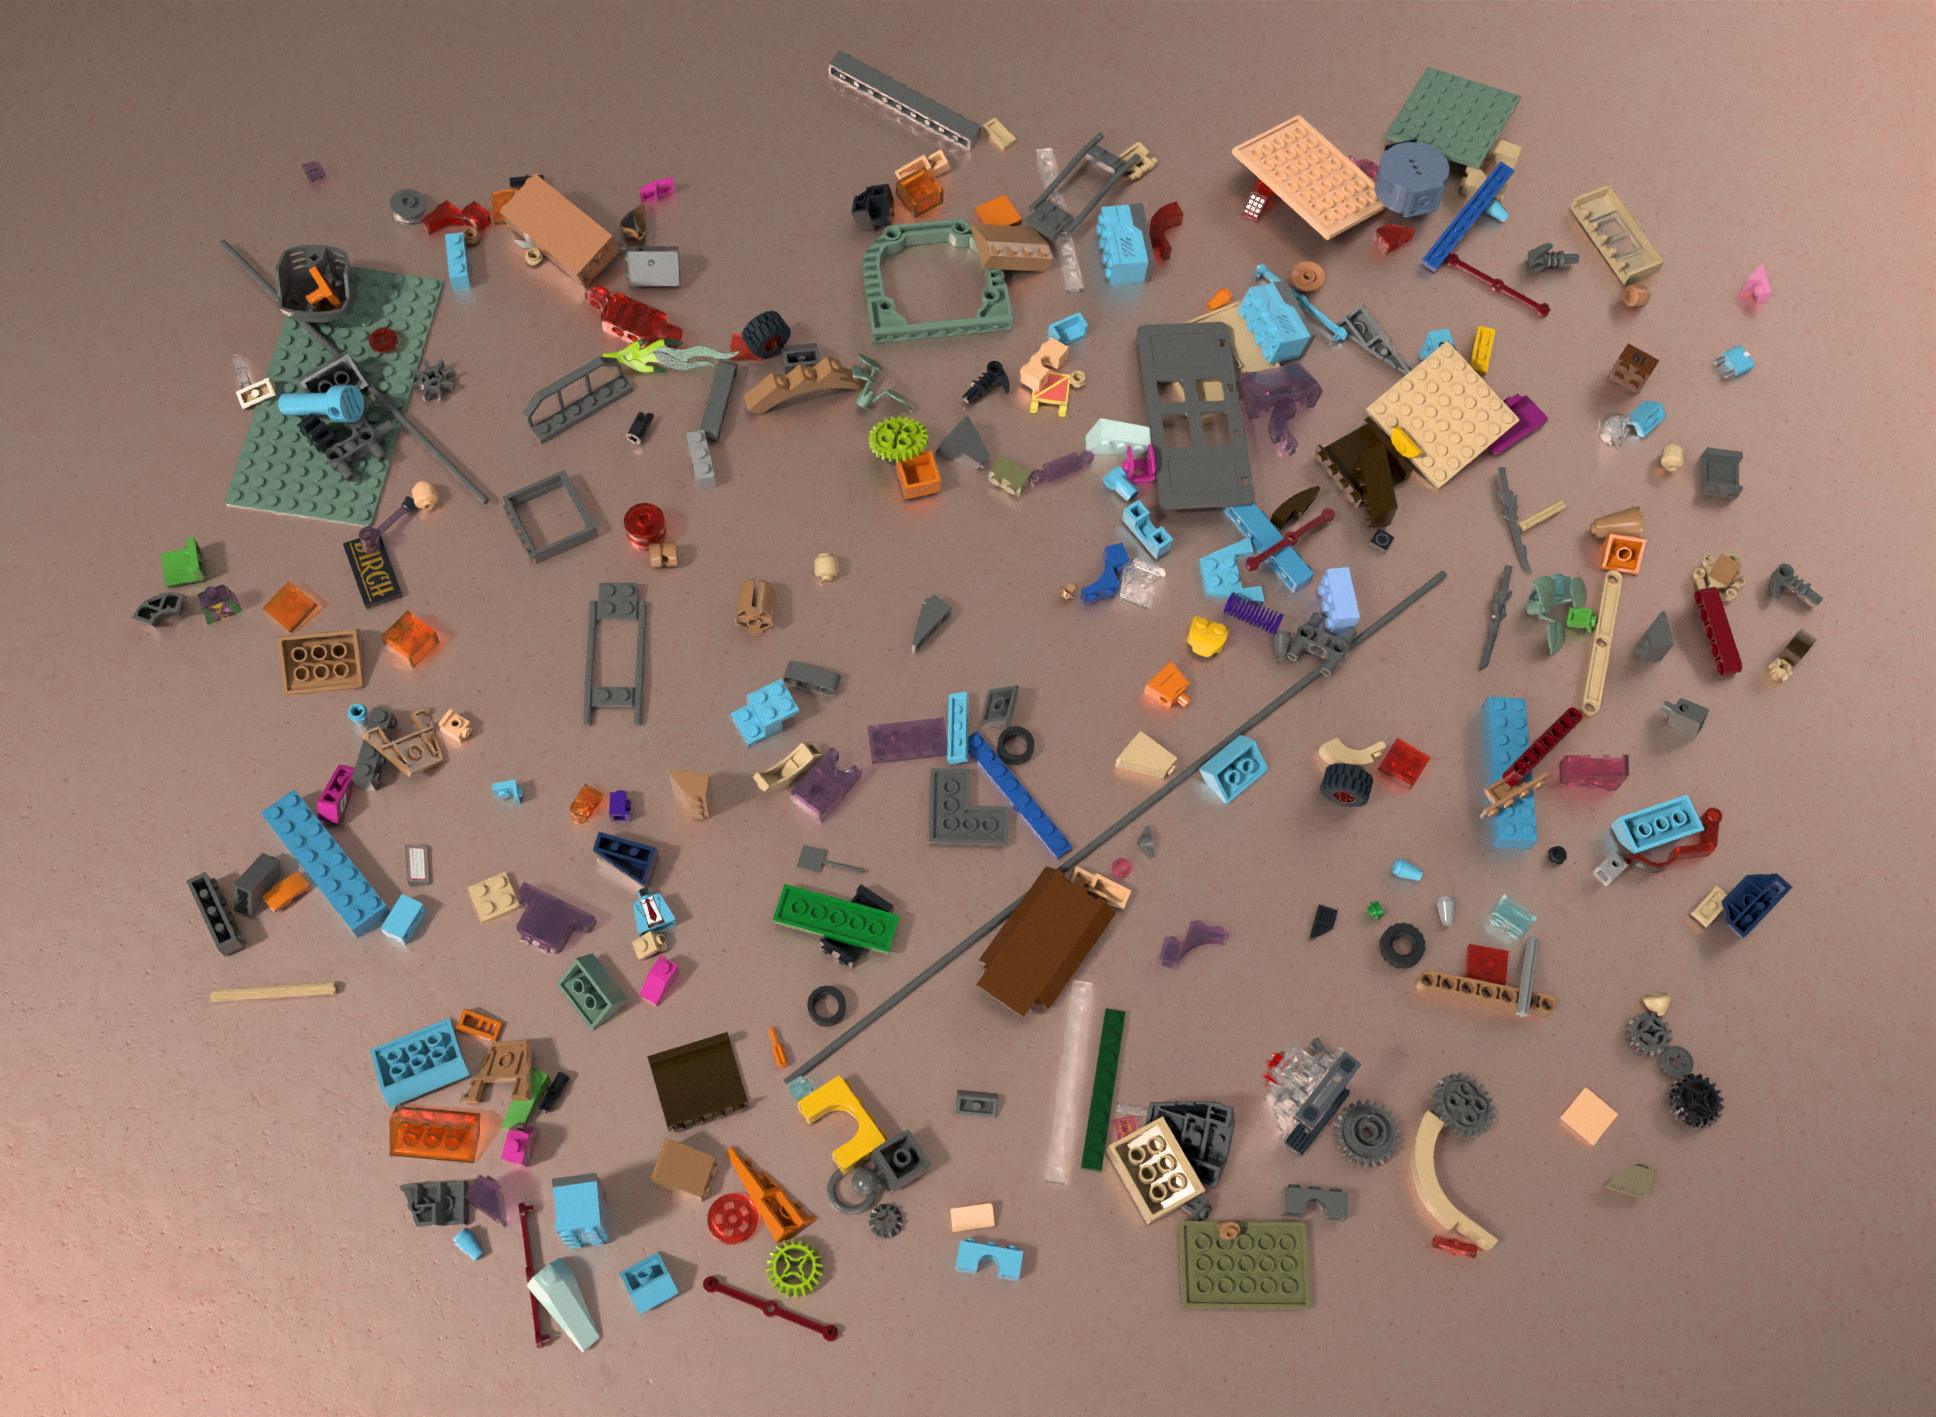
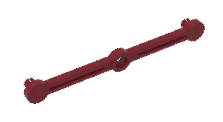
[1445,253,1550,317]
[1245,508,1335,572]
[518,1202,551,1349]
[703,1276,839,1342]

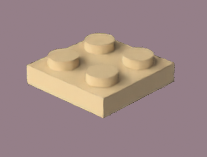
[467,872,521,924]

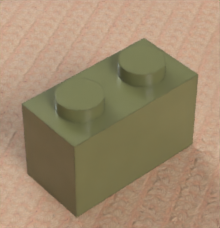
[988,455,1032,497]

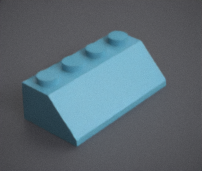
[1611,794,1705,854]

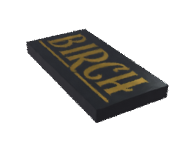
[343,531,403,609]

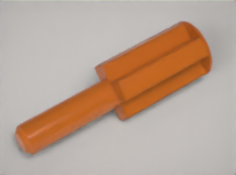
[768,1027,789,1068]

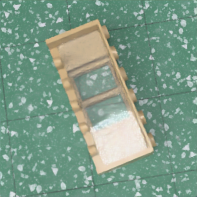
[1570,184,1664,285]

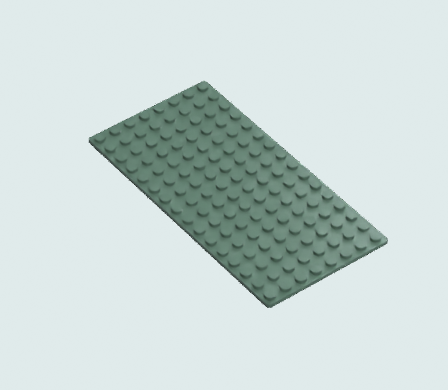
[225,264,443,527]

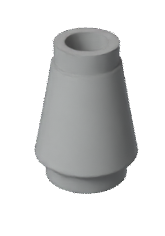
[1436,896,1456,926]

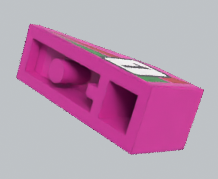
[317,765,355,823]

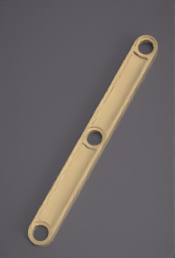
[1580,570,1622,718]

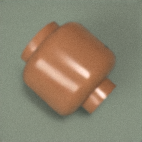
[1622,285,1650,308]

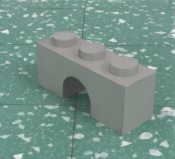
[686,429,716,491]

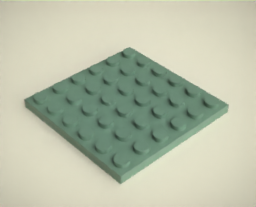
[1385,67,1521,169]

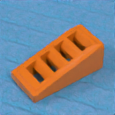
[455,1008,503,1042]

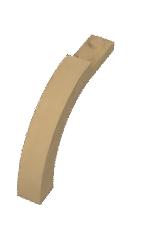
[1410,1110,1498,1250]

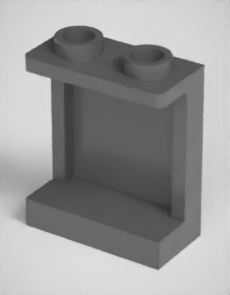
[1701,447,1743,498]

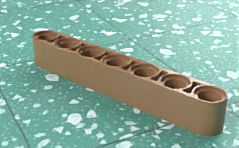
[1415,970,1557,1017]

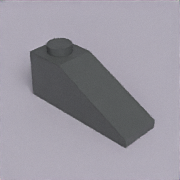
[912,594,951,654]

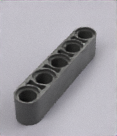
[700,360,738,440]

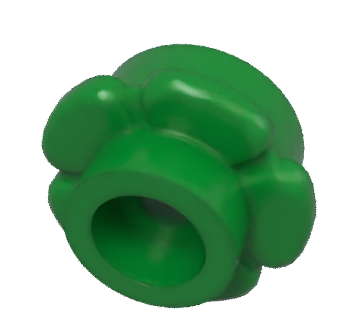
[1367,901,1384,920]

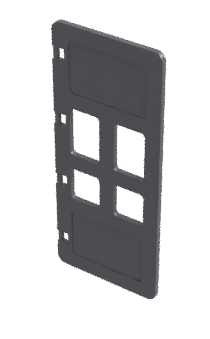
[1137,322,1255,510]

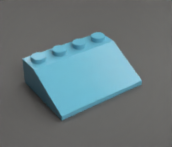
[370,1018,470,1108]

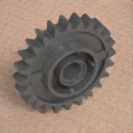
[1333,1100,1401,1168]

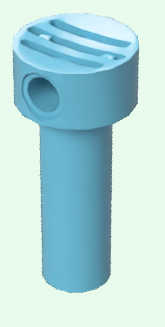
[278,385,364,423]

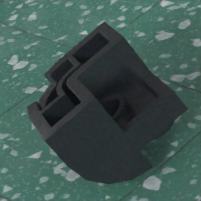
[851,184,895,231]

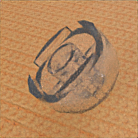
[1597,412,1631,449]

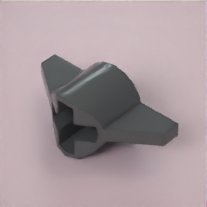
[1137,826,1154,857]

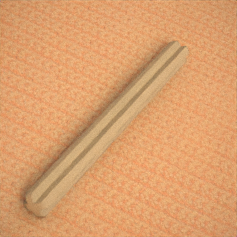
[210,982,337,1002]

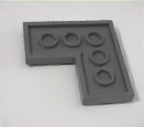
[929,768,1008,846]

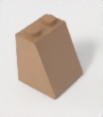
[651,1137,718,1202]

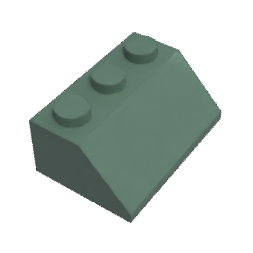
[556,953,628,1031]

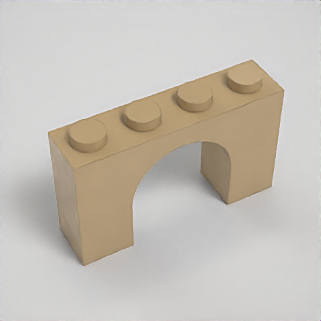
[1460,139,1522,204]

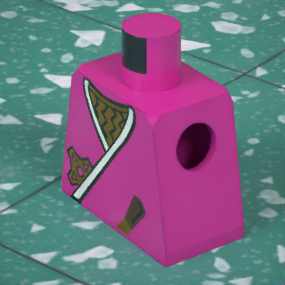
[501,1123,537,1167]

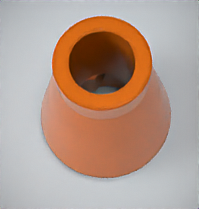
[1206,288,1233,312]

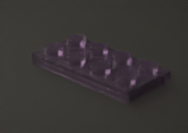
[867,717,948,764]

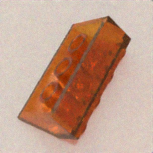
[389,1106,480,1163]

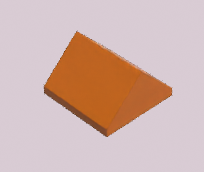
[1601,533,1647,574]

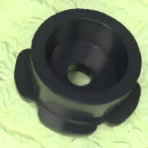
[1548,846,1567,865]

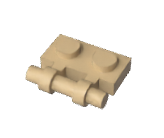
[1117,141,1158,181]

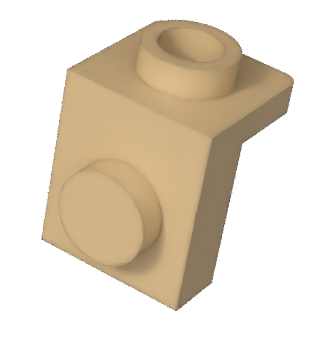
[632,931,668,961]

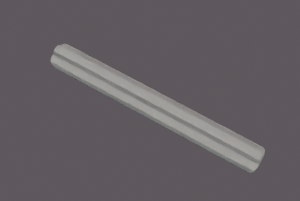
[1516,936,1539,1018]

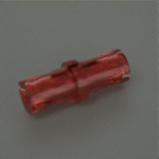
[1432,1235,1477,1258]

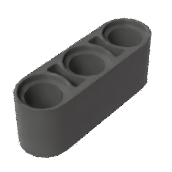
[783,661,841,696]

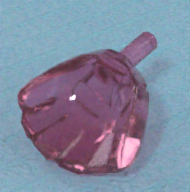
[1348,155,1379,179]

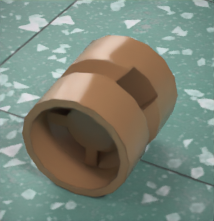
[649,542,678,568]

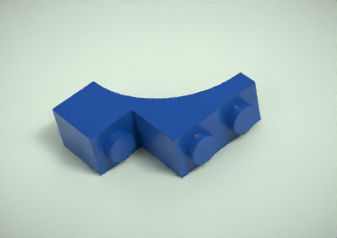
[1081,543,1130,603]

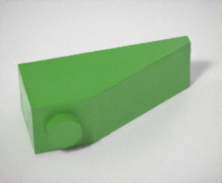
[501,1067,551,1131]

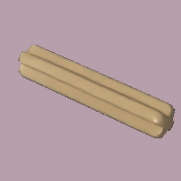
[1518,500,1566,531]

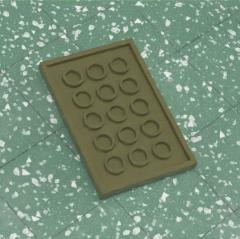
[1179,1221,1310,1310]

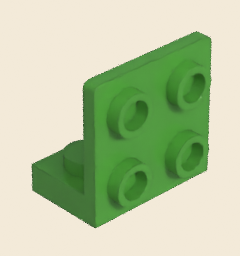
[161,537,205,588]

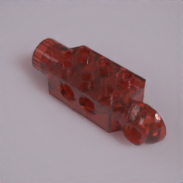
[584,285,683,352]

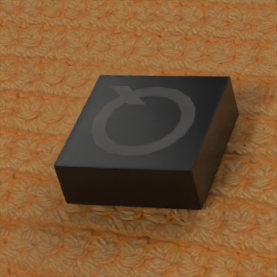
[1369,528,1395,553]

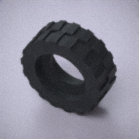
[1379,922,1426,969]

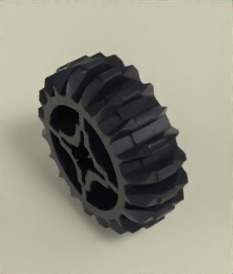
[1667,1073,1725,1129]

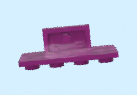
[1488,393,1548,455]

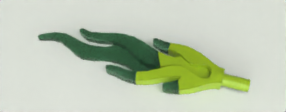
[603,339,739,373]

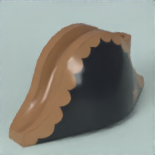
[620,203,647,240]

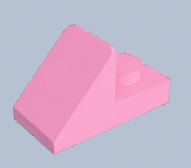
[1742,264,1772,303]

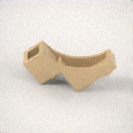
[753,741,824,792]

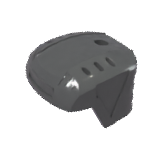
[275,245,357,323]

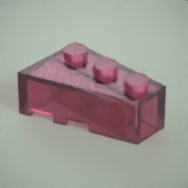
[1559,754,1629,791]

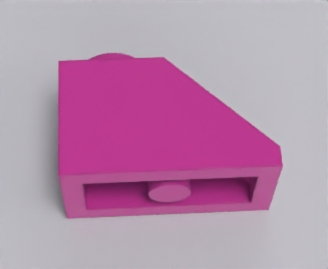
[640,955,680,1006]

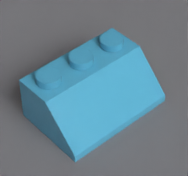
[1199,735,1269,804]

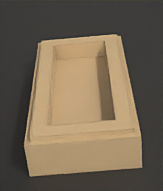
[982,118,1017,151]

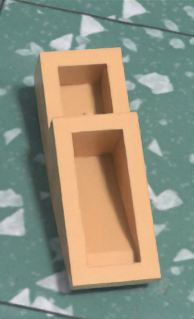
[895,150,951,186]
[1068,866,1131,909]

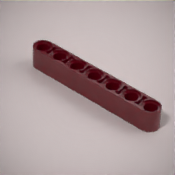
[1502,707,1582,786]

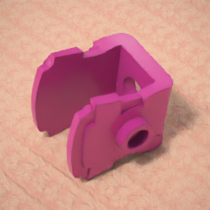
[1122,444,1156,484]

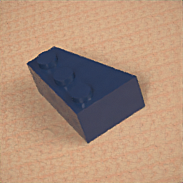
[592,832,659,888]

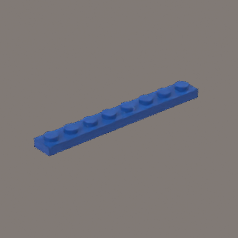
[1421,161,1515,272]
[968,731,1073,860]

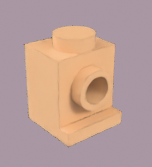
[438,709,472,743]

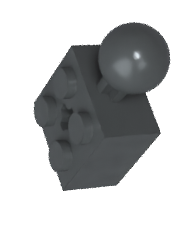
[851,1129,931,1196]

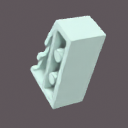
[1085,418,1151,455]

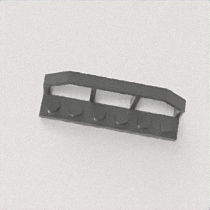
[523,357,633,444]

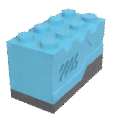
[1096,203,1155,285]
[1238,280,1317,365]
[552,1173,610,1249]

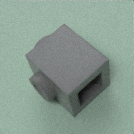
[1592,852,1628,886]

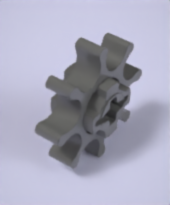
[410,359,456,401]

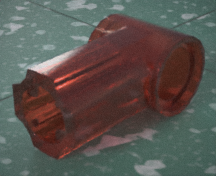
[1699,807,1722,849]

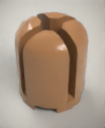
[735,579,776,634]

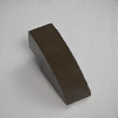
[1270,486,1321,530]
[1778,628,1817,667]

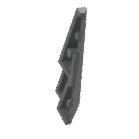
[1336,303,1412,375]

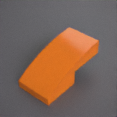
[262,871,310,913]

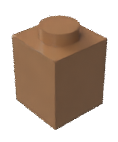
[1708,554,1742,587]

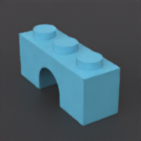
[445,232,471,290]
[1122,500,1173,559]
[955,1238,1023,1281]

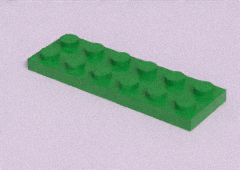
[772,884,900,955]

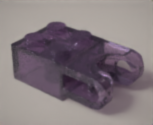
[790,747,863,824]

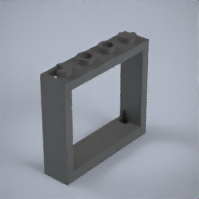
[503,470,598,564]

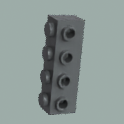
[352,707,397,791]
[186,872,244,956]

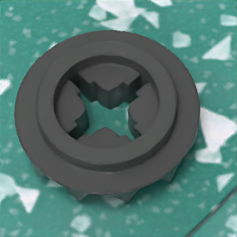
[1660,1046,1693,1079]
[869,1203,903,1238]

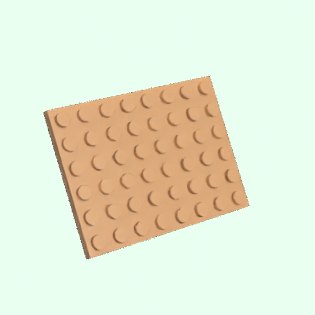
[1232,115,1386,240]

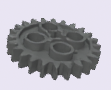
[1432,1073,1495,1139]

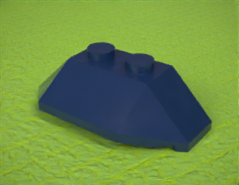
[1721,873,1792,939]

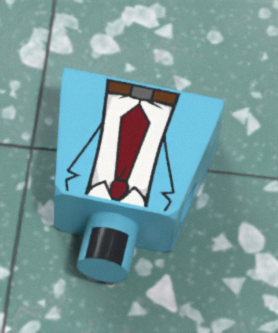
[633,887,677,937]

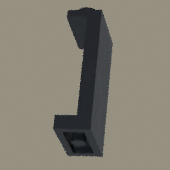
[819,884,894,968]

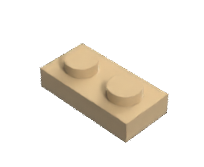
[1691,886,1727,927]

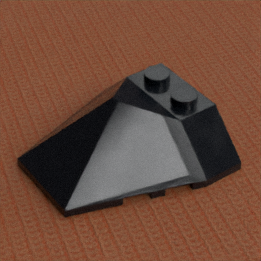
[1145,1101,1236,1187]

